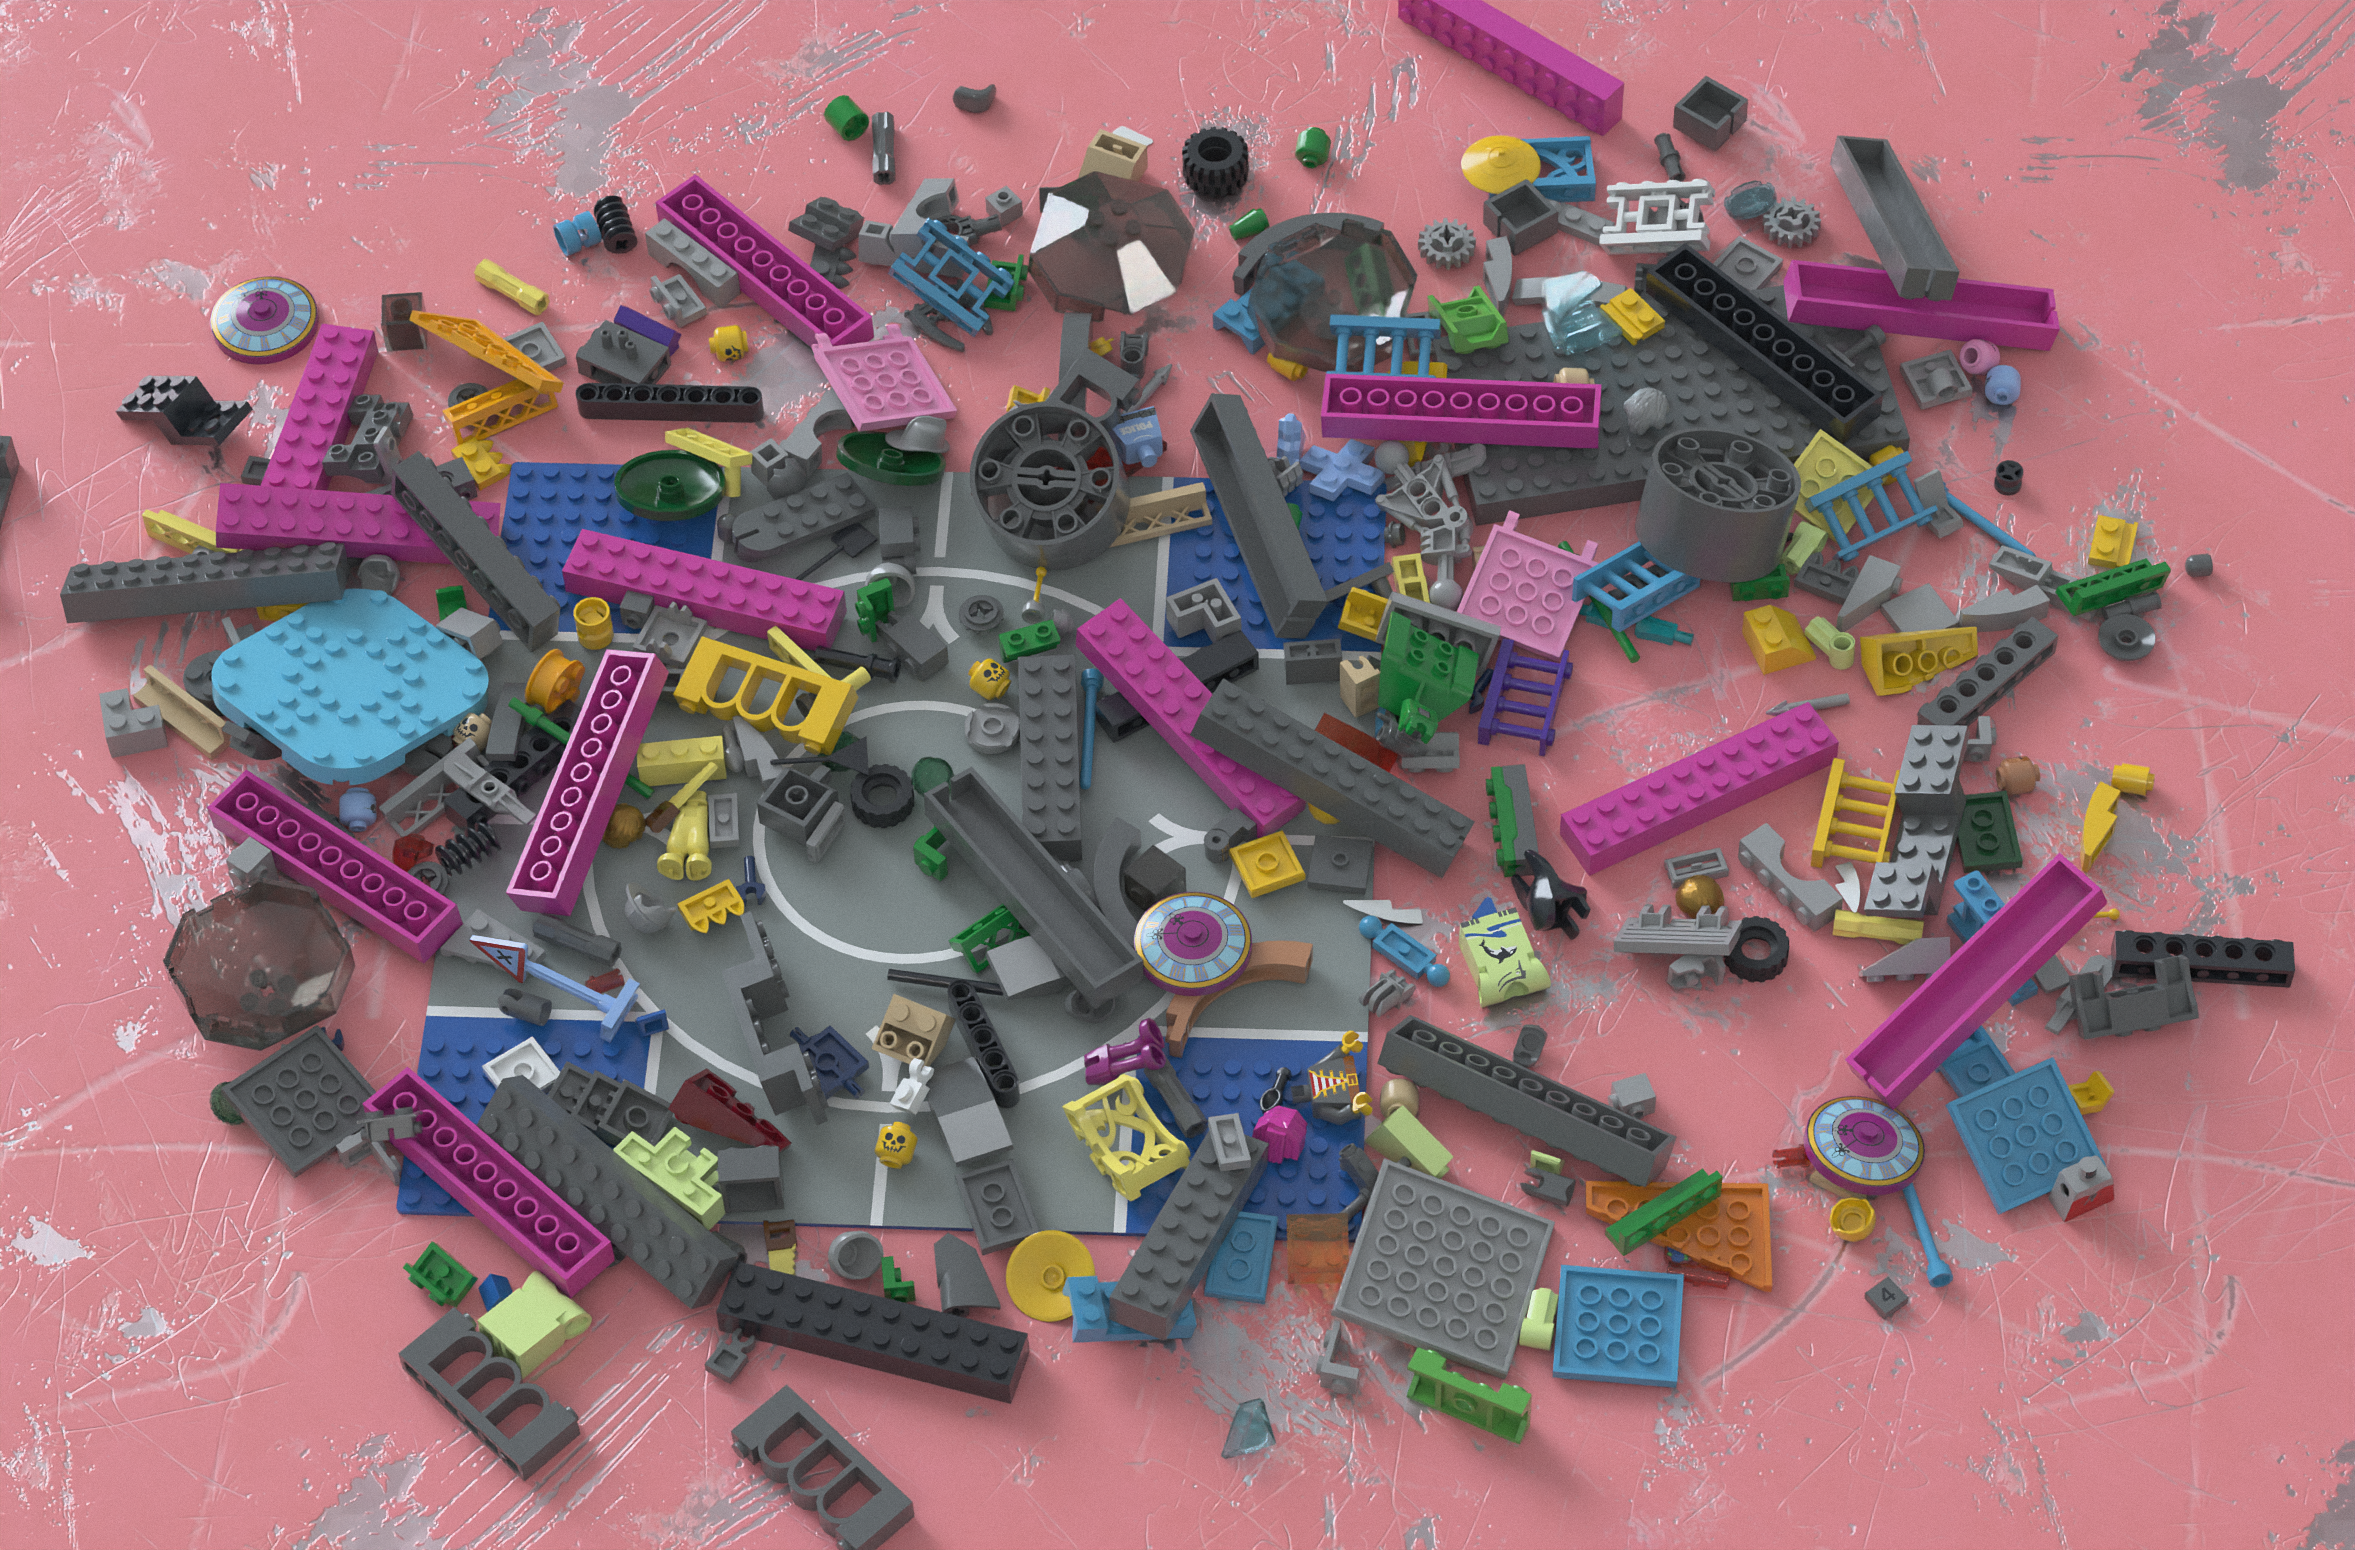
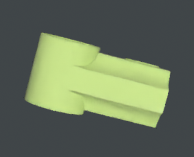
[1779,521,1828,575]
[1805,616,1855,670]
[1519,1288,1558,1351]

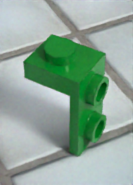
[913,825,948,882]

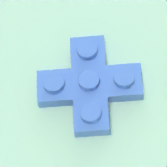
[1300,439,1385,501]

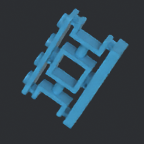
[888,218,1015,338]
[1946,871,2038,1006]

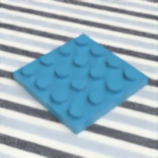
[1946,1057,2106,1215]
[1552,1265,1684,1388]

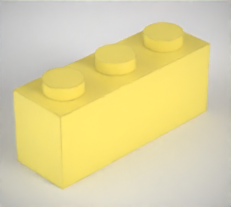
[637,736,727,786]

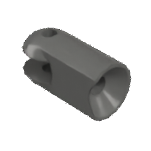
[497,988,552,1026]
[1520,1167,1576,1207]

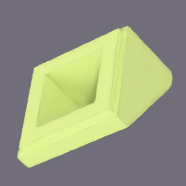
[1530,1150,1565,1175]

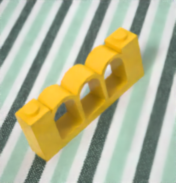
[673,636,858,755]

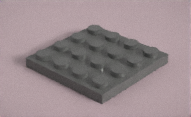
[221,1025,376,1179]

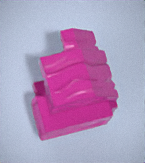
[1252,1106,1307,1164]

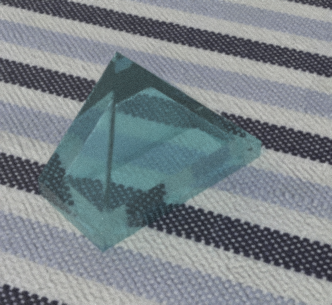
[1221,1398,1276,1459]

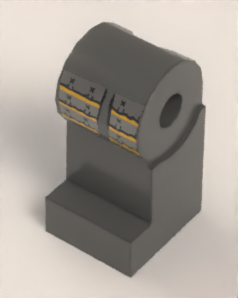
[1204,807,1257,863]

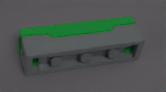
[1485,764,1539,877]

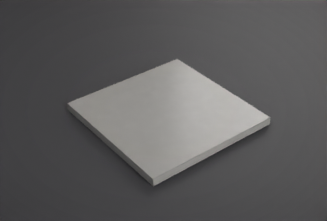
[1331,1158,1555,1380]

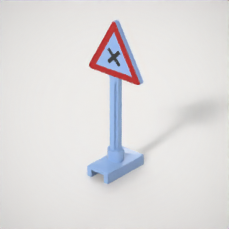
[469,935,640,1042]

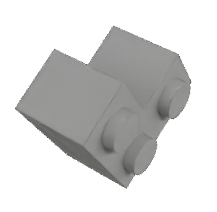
[1166,578,1241,643]
[99,688,168,758]

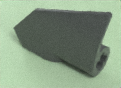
[934,1233,1001,1318]

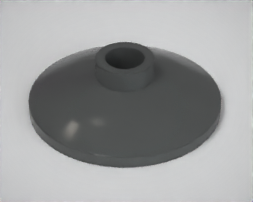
[2098,614,2156,661]

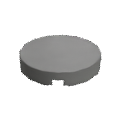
[964,703,1020,754]

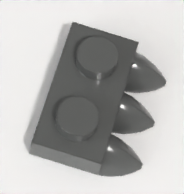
[810,244,856,289]
[1794,552,1859,605]

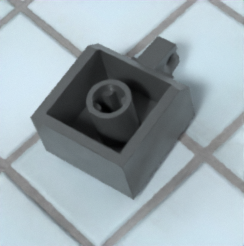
[757,764,839,846]

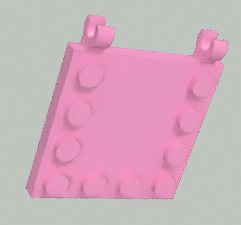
[811,324,957,431]
[1457,510,1599,662]

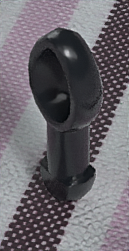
[1260,1067,1292,1114]

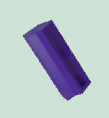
[614,305,682,357]

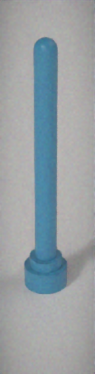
[1943,482,2036,557]
[1080,669,1104,790]
[1902,1182,1953,1288]

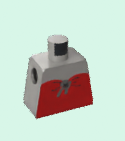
[2049,1155,2114,1222]

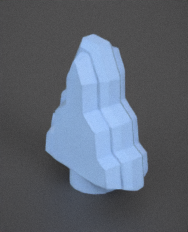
[1276,413,1306,466]

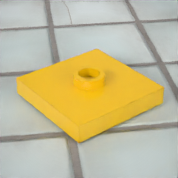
[1229,830,1305,898]

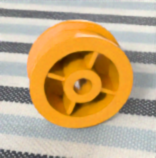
[525,649,585,715]

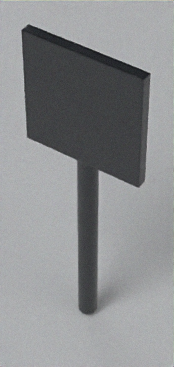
[795,522,878,581]

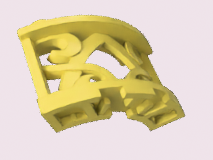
[1062,1074,1191,1201]

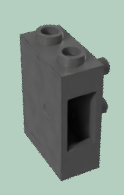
[576,320,671,384]

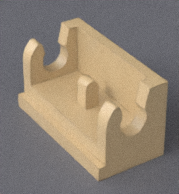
[1340,656,1380,718]

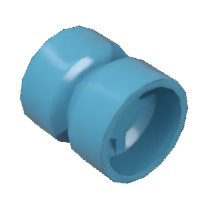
[553,211,602,256]

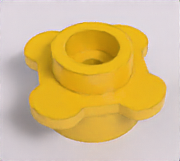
[1090,337,1114,356]

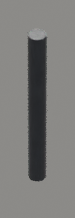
[887,969,1004,996]

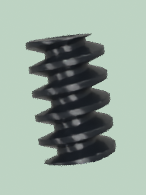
[593,195,638,254]
[435,822,502,876]

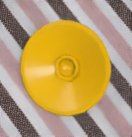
[1461,135,1541,194]
[1006,1230,1095,1322]

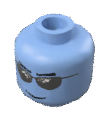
[339,787,377,832]

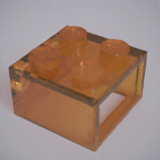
[1287,1213,1349,1284]

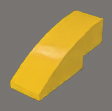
[2080,781,2121,873]

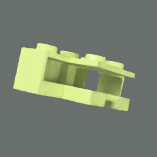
[613,1127,725,1230]

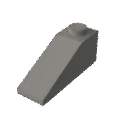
[1836,555,1903,632]

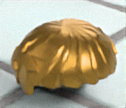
[602,803,646,849]
[1675,875,1724,919]

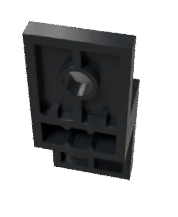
[115,375,253,446]

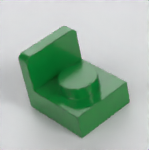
[435,585,467,622]
[881,1256,916,1303]

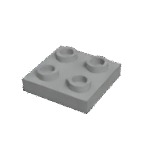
[1900,349,1972,410]

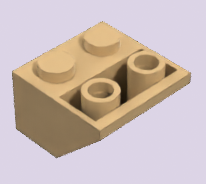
[1077,129,1148,203]
[872,994,956,1069]

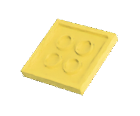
[1794,429,1888,544]

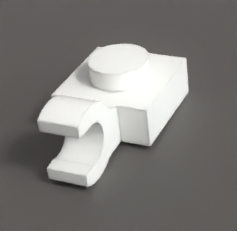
[890,1058,934,1115]

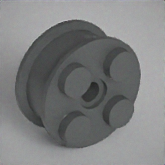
[183,650,225,717]

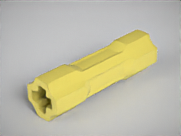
[474,259,550,315]
[1833,909,1924,945]

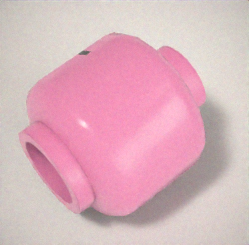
[1959,339,2000,376]

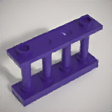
[1478,638,1573,756]

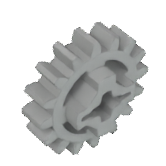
[1762,196,1821,248]
[1418,218,1476,270]

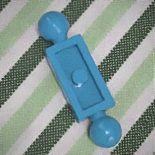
[1359,915,1450,987]

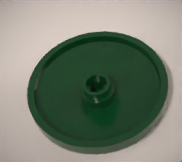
[836,431,946,486]
[614,450,725,521]

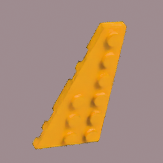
[409,310,564,394]

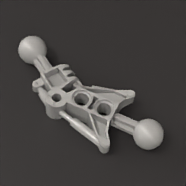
[1375,440,1474,611]

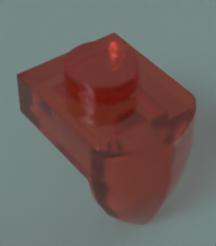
[392,833,435,872]

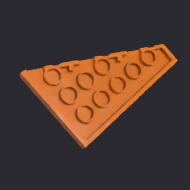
[1585,1181,1772,1292]

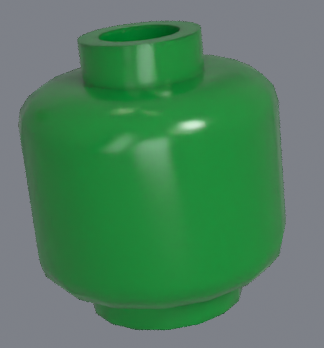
[1295,127,1331,168]

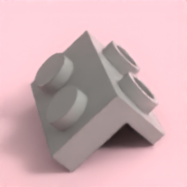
[649,274,707,328]
[1402,732,1460,772]

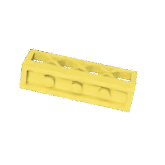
[142,509,254,554]

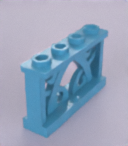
[1489,136,1596,203]

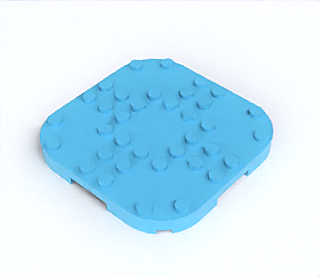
[211,589,489,785]

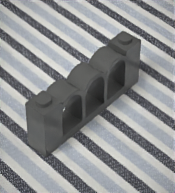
[993,348,1143,506]
[398,1307,580,1482]
[731,1385,915,1550]

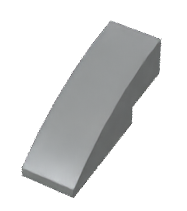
[1483,236,1512,318]
[1958,585,2050,632]
[733,716,783,793]

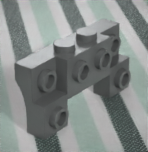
[322,394,413,483]
[2068,955,2199,1040]

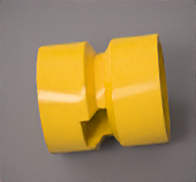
[573,597,614,650]

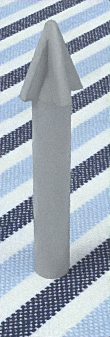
[1121,364,1172,414]
[1766,693,1850,716]

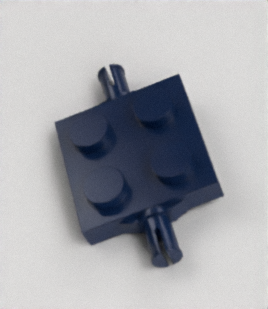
[789,1025,869,1100]

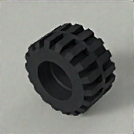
[1182,127,1249,197]

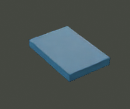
[1204,1211,1278,1304]

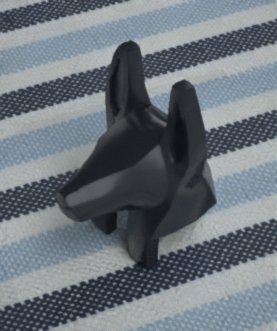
[1511,850,1591,940]

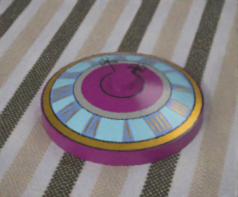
[210,276,319,365]
[1134,892,1252,996]
[1804,1096,1925,1195]

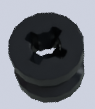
[1994,460,2024,496]

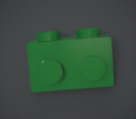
[984,254,1028,312]
[1729,564,1790,601]
[855,578,895,643]
[999,619,1061,663]
[403,1241,478,1308]

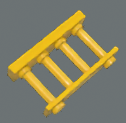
[1811,758,1900,868]

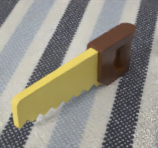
[645,762,718,833]
[763,1219,798,1275]

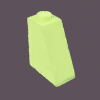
[1364,1105,1454,1179]

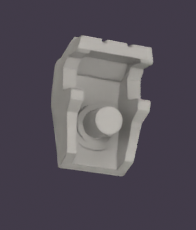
[1268,456,1303,497]
[1667,954,1725,991]

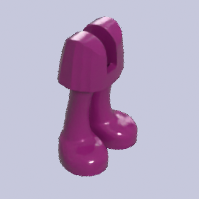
[1084,1018,1166,1085]

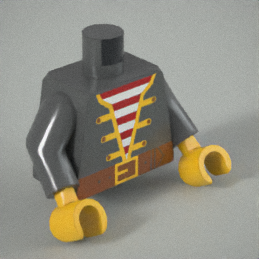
[1291,1031,1373,1125]

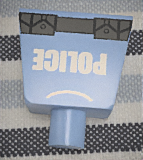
[1108,406,1163,468]

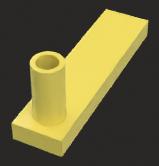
[665,428,752,497]
[767,626,871,691]

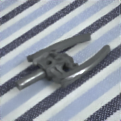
[904,279,993,352]

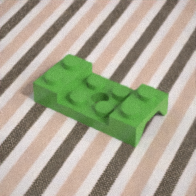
[1427,285,1509,354]
[1407,1347,1532,1445]

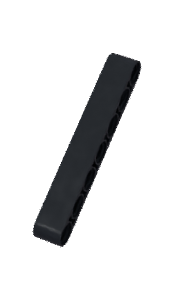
[575,383,764,423]

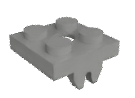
[632,602,708,669]

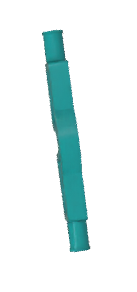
[1579,601,1694,646]

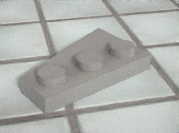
[440,909,546,977]

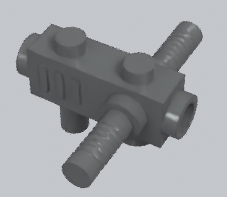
[1338,1143,1412,1223]

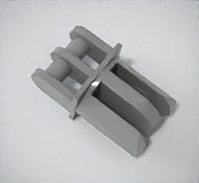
[1358,969,1416,1017]

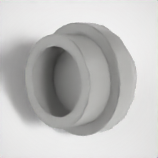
[1049,609,1077,637]

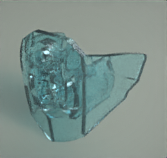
[1542,271,1623,355]

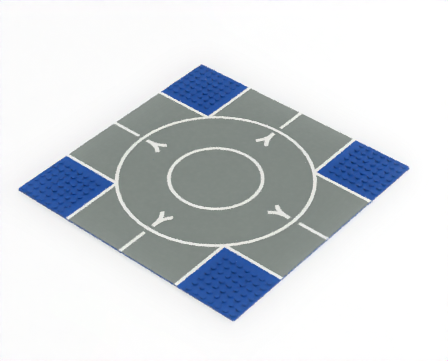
[396,462,1387,1243]

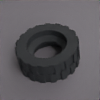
[850,764,915,828]
[1723,916,1789,983]

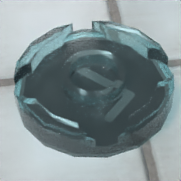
[1724,181,1777,220]

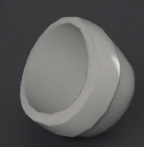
[865,562,915,609]
[828,1231,884,1280]

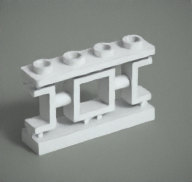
[1599,179,1716,255]

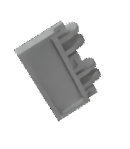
[1613,904,1742,955]

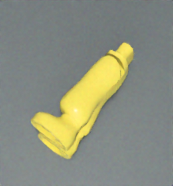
[657,790,712,881]

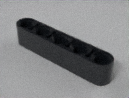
[947,979,1020,1108]

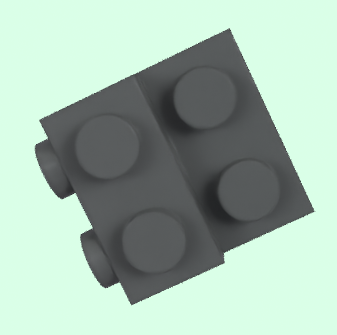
[788,197,864,252]

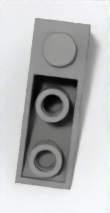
[1859,937,1951,982]

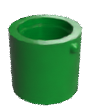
[824,95,869,141]

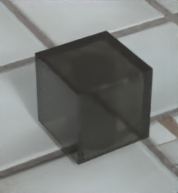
[381,292,427,352]
[1124,845,1187,912]

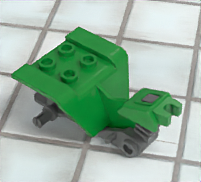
[1367,611,1479,758]

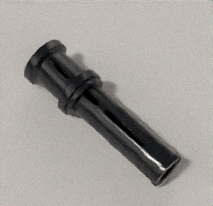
[814,645,901,684]

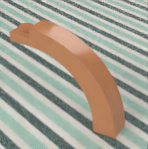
[1165,940,1313,1058]

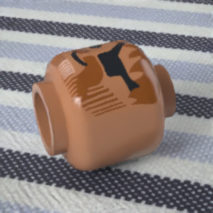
[1995,756,2040,796]

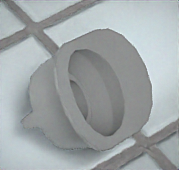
[885,416,950,453]

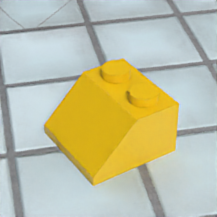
[1742,605,1816,675]

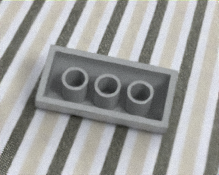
[1375,591,1501,676]

